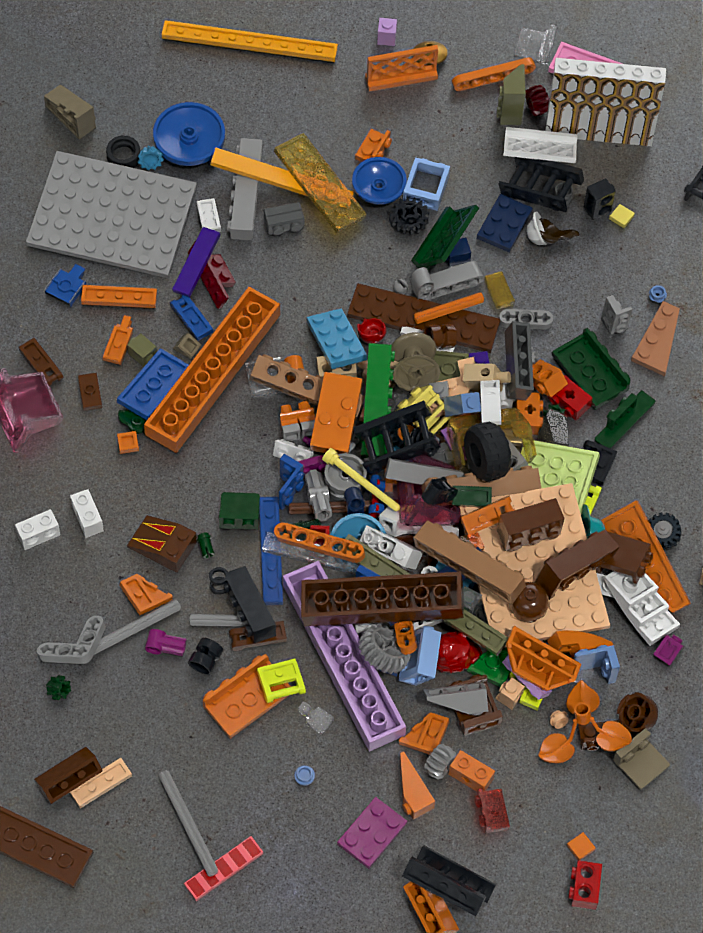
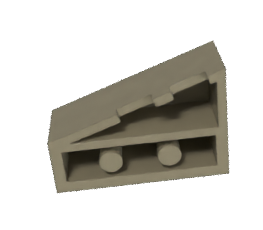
[44,84,96,139]

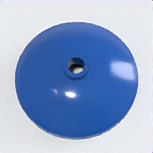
[352,157,407,204]

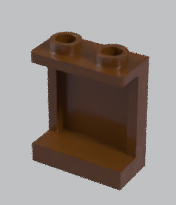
[595,531,653,584]
[450,675,503,736]

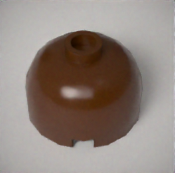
[509,581,549,623]
[617,692,658,733]

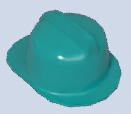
[581,504,605,539]

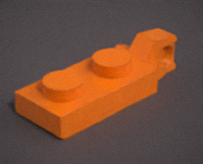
[103,315,133,365]

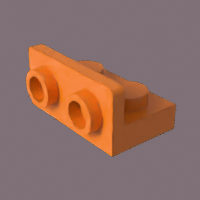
[355,129,392,162]

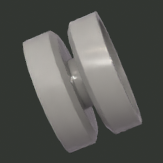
[324,453,367,501]

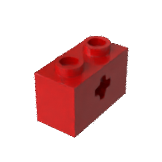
[548,375,593,421]

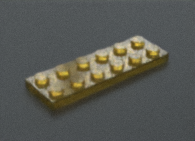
[274,133,367,233]

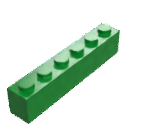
[361,343,395,459]

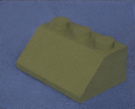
[496,64,526,125]

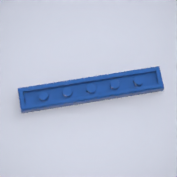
[259,497,283,605]

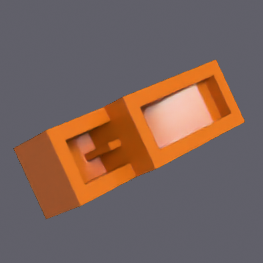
[547,630,613,659]

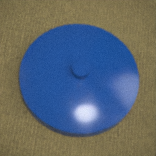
[153,102,225,166]

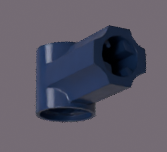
[344,487,365,515]

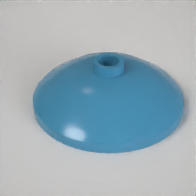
[330,513,387,572]

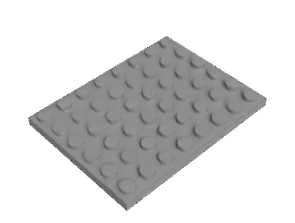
[26,151,197,278]

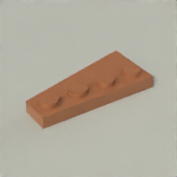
[631,301,680,376]

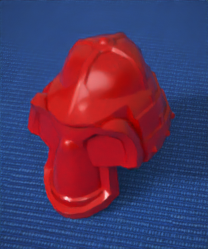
[436,631,482,673]

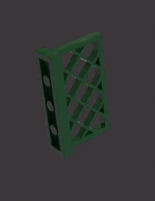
[411,205,479,270]

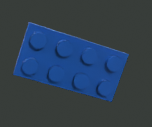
[117,348,189,420]

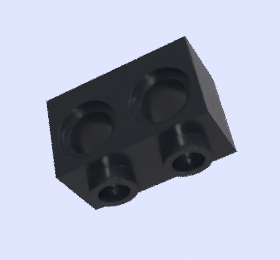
[584,178,616,220]

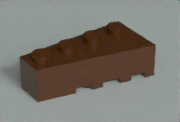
[535,529,619,600]

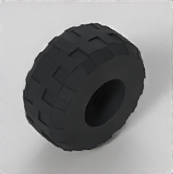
[464,421,512,482]

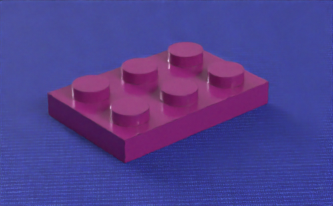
[337,797,408,869]

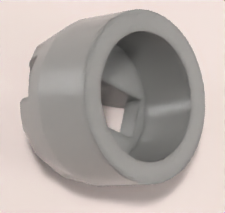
[393,279,408,295]

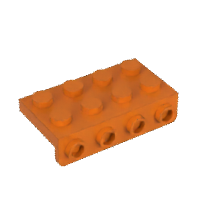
[203,654,291,739]

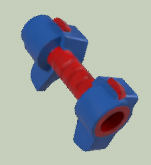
[368,475,386,520]

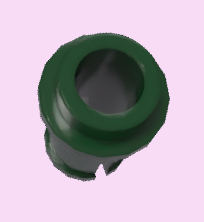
[197,532,215,559]

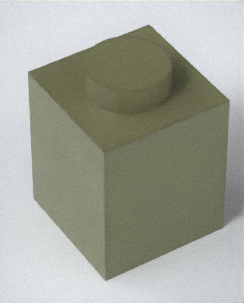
[127,333,157,367]

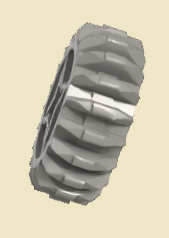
[358,624,411,674]

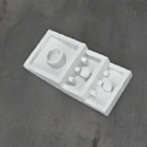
[604,571,680,646]

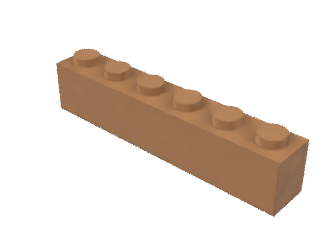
[421,466,541,508]
[413,520,526,604]

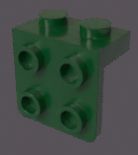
[219,492,260,530]

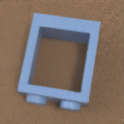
[403,157,450,211]
[399,626,441,686]

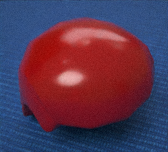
[357,318,386,344]

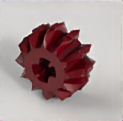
[525,84,550,116]

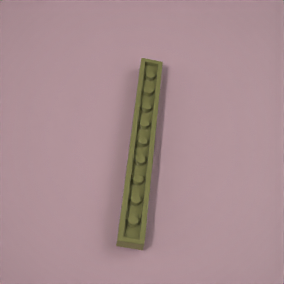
[337,534,508,656]

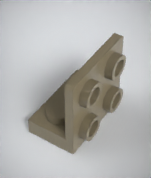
[613,728,670,790]

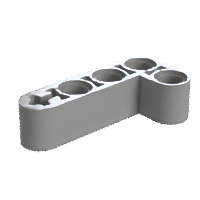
[411,261,484,301]

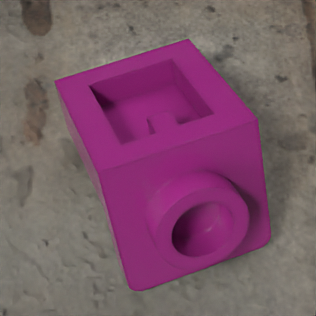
[653,634,685,666]

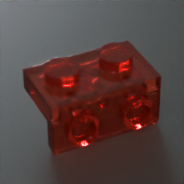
[474,788,510,834]

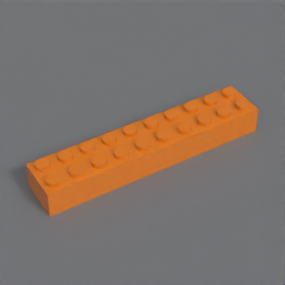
[144,287,280,453]

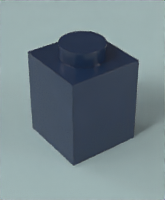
[446,237,471,267]

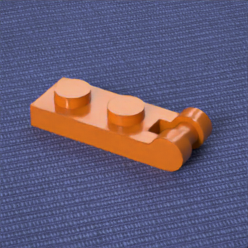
[460,496,515,535]

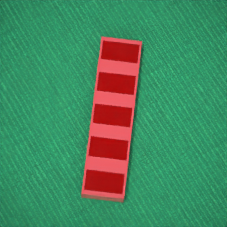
[184,836,263,901]

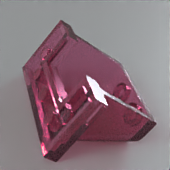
[0,368,64,453]

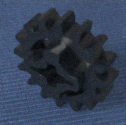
[390,197,429,235]

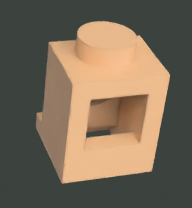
[496,677,525,710]

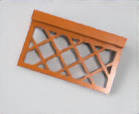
[365,45,438,92]

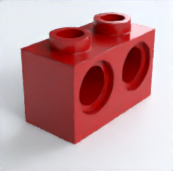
[568,860,602,910]

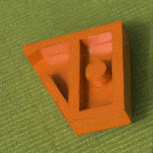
[119,574,173,616]

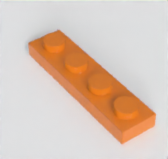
[81,285,157,308]

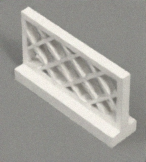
[503,127,577,163]

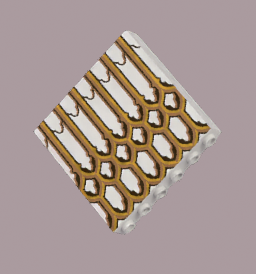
[545,58,666,146]

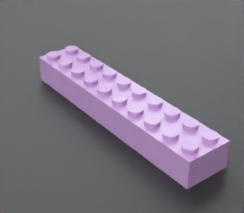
[283,561,406,752]

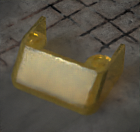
[447,408,537,471]

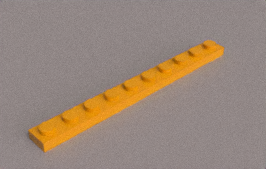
[162,20,338,62]

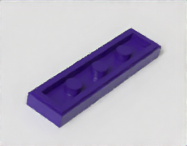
[172,227,221,297]

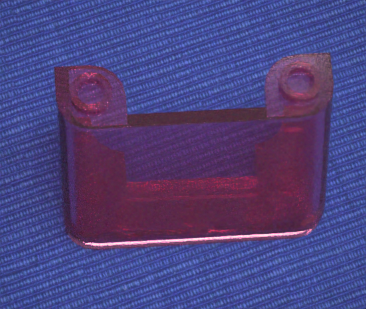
[397,454,461,526]

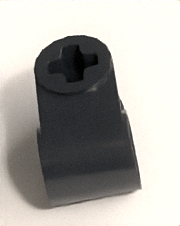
[421,477,458,505]

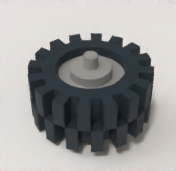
[648,512,682,550]

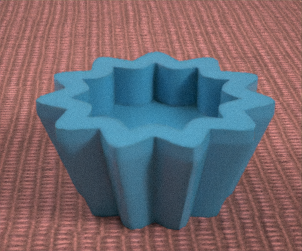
[138,146,164,170]

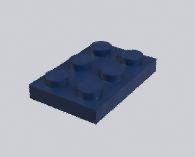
[477,194,533,253]

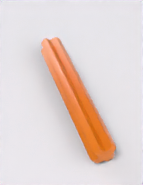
[414,292,484,324]

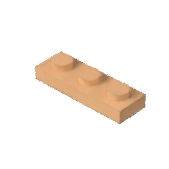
[69,758,132,809]

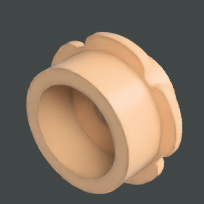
[550,710,569,729]

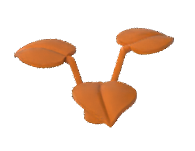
[538,680,632,763]

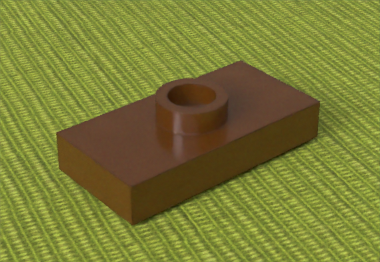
[78,372,102,411]

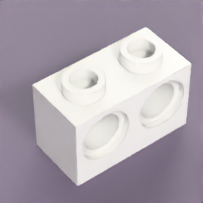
[70,489,104,538]
[15,509,60,550]

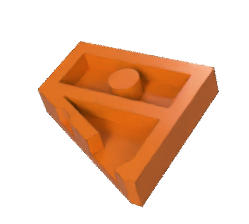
[399,712,450,755]

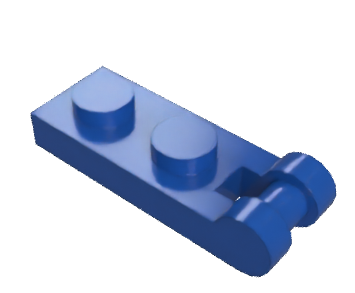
[170,295,213,341]

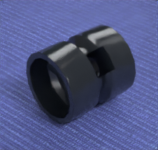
[188,638,224,675]

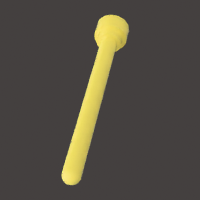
[322,448,400,511]

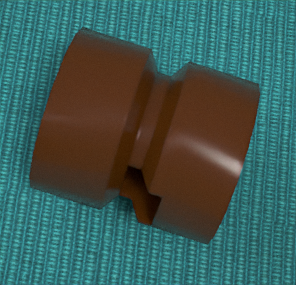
[423,324,457,349]

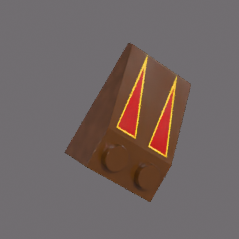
[127,515,197,573]

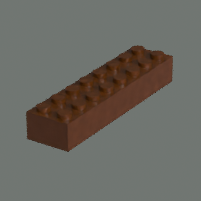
[301,572,464,626]

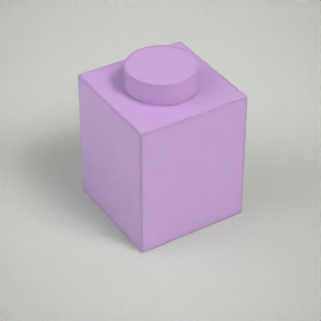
[377,18,397,46]

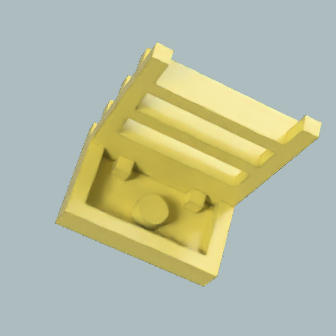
[396,385,457,434]

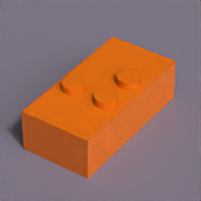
[310,372,363,455]

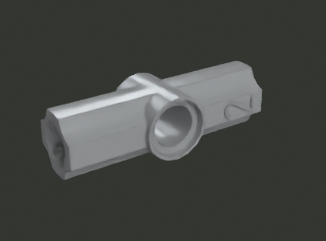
[305,469,332,521]

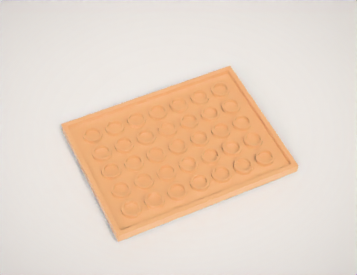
[458,483,610,648]

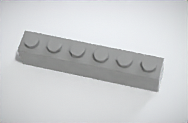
[227,138,263,241]

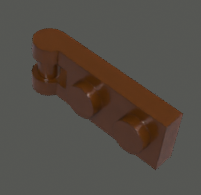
[19,338,64,388]
[229,621,287,651]

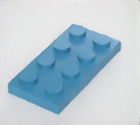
[307,308,367,369]

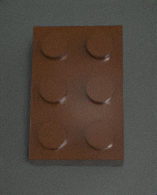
[497,498,565,551]

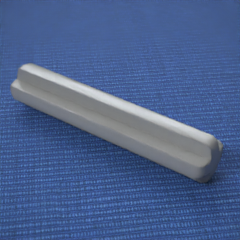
[190,614,245,627]

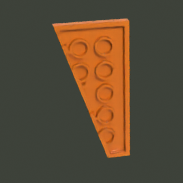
[601,500,691,613]

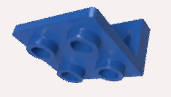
[279,454,305,510]

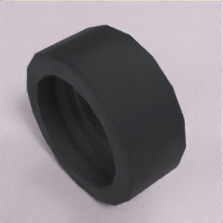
[106,135,141,168]

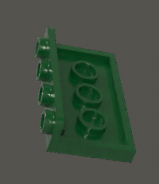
[552,328,631,410]

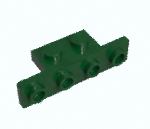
[594,390,656,448]

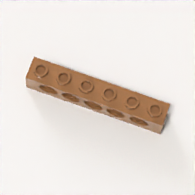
[249,354,365,418]

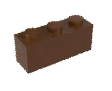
[34,747,103,804]

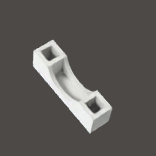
[379,506,459,537]

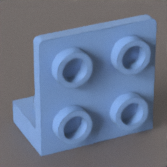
[574,645,620,684]

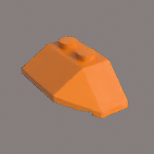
[506,626,581,692]

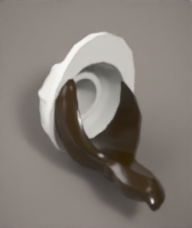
[526,212,580,246]

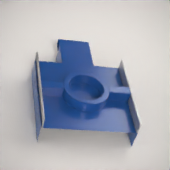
[45,264,86,307]

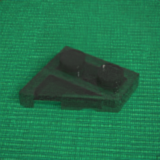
[536,408,569,447]

